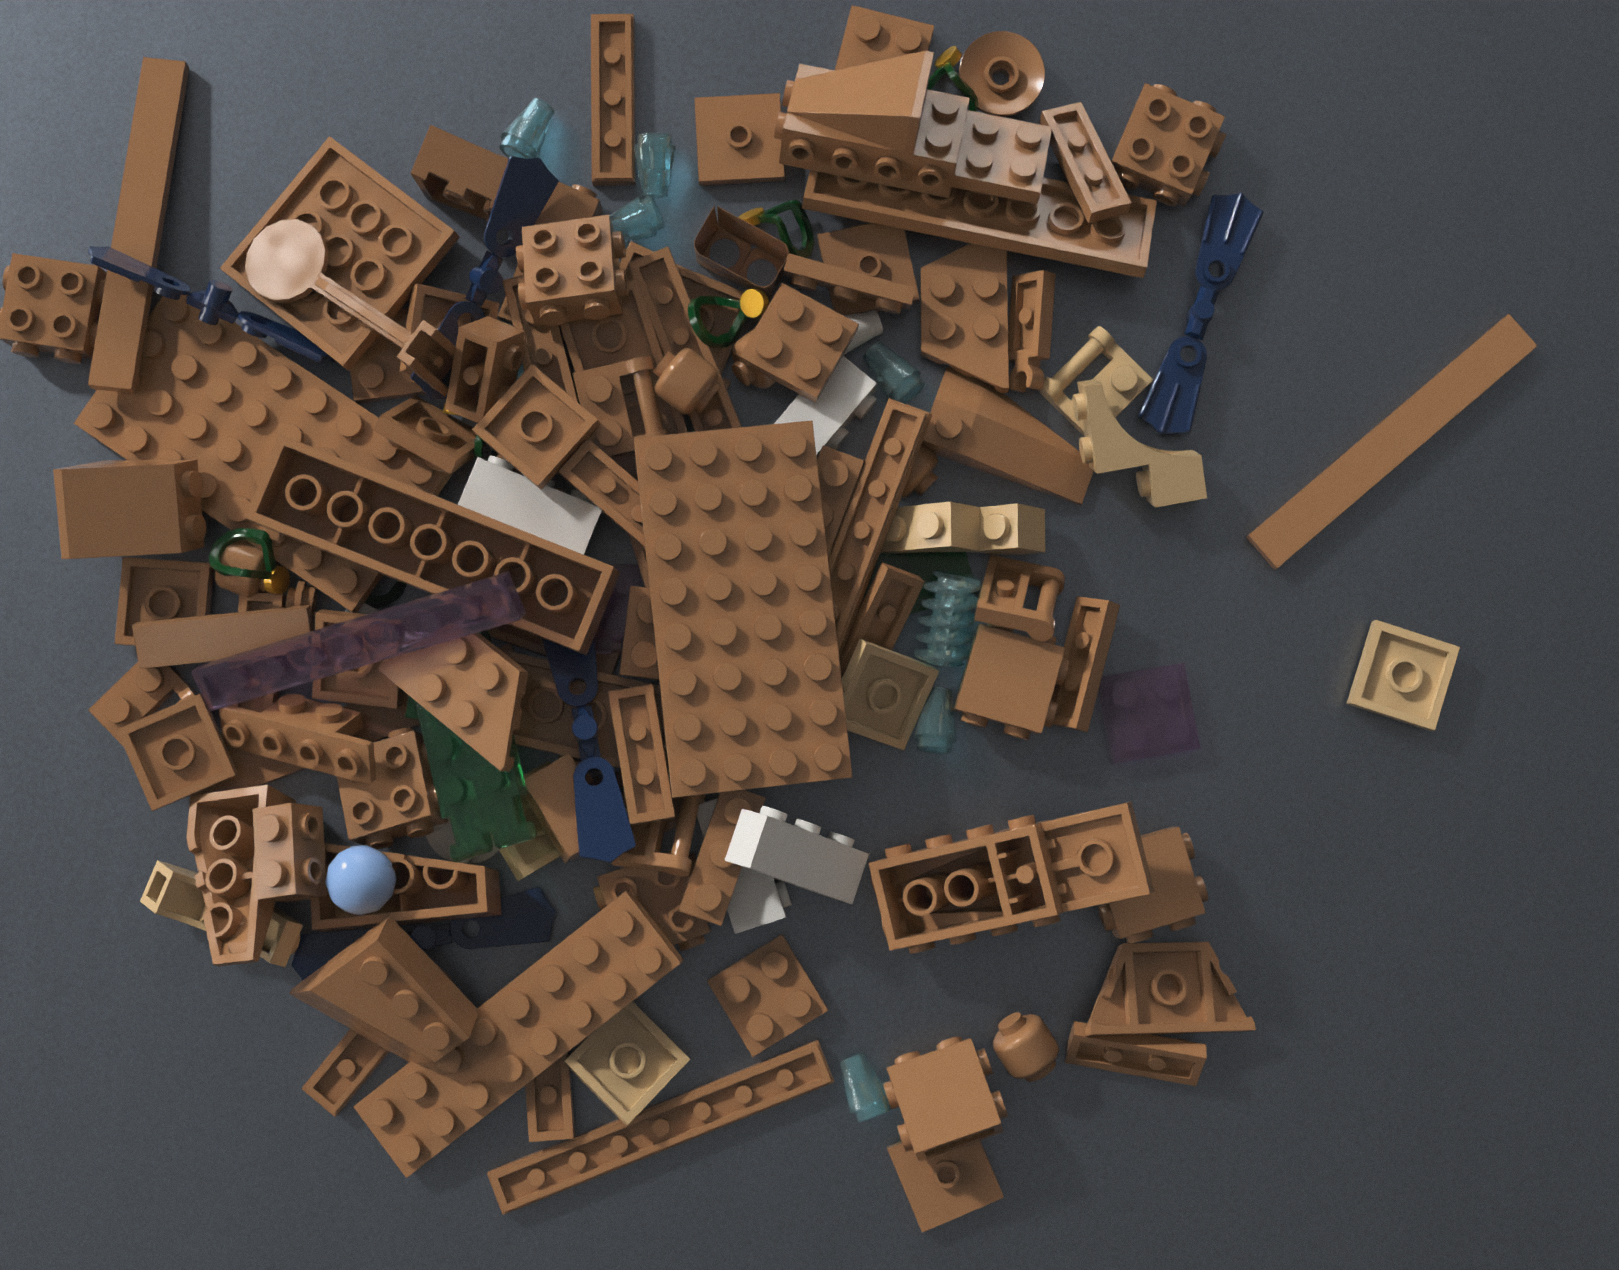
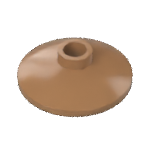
[959,31,1045,116]

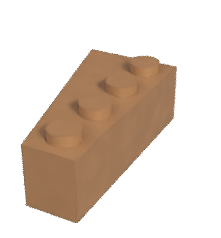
[411,125,603,225]
[310,843,502,932]

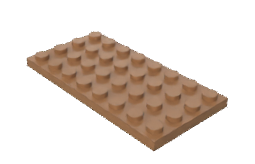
[73,295,455,613]
[634,420,853,798]

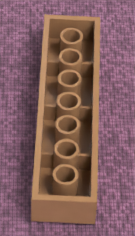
[244,434,620,656]

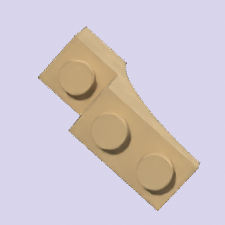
[1072,379,1207,507]
[880,501,1045,556]
[140,860,303,967]

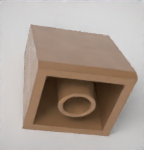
[53,460,206,559]

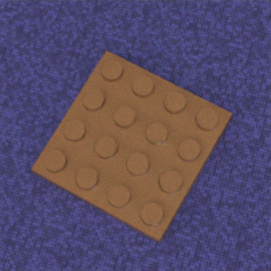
[219,136,460,371]

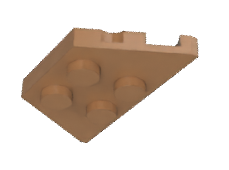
[921,243,1009,393]
[378,619,528,772]
[1085,942,1256,1036]

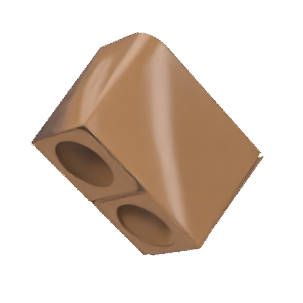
[694,206,788,300]

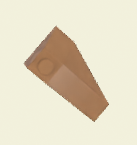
[922,367,1093,506]
[186,785,296,967]

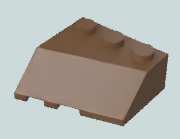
[289,915,478,1063]

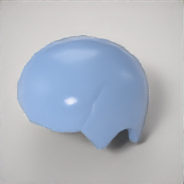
[325,845,396,915]

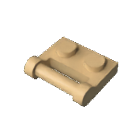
[1038,326,1153,437]

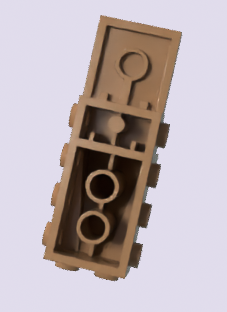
[774,51,1052,204]
[868,801,1155,954]

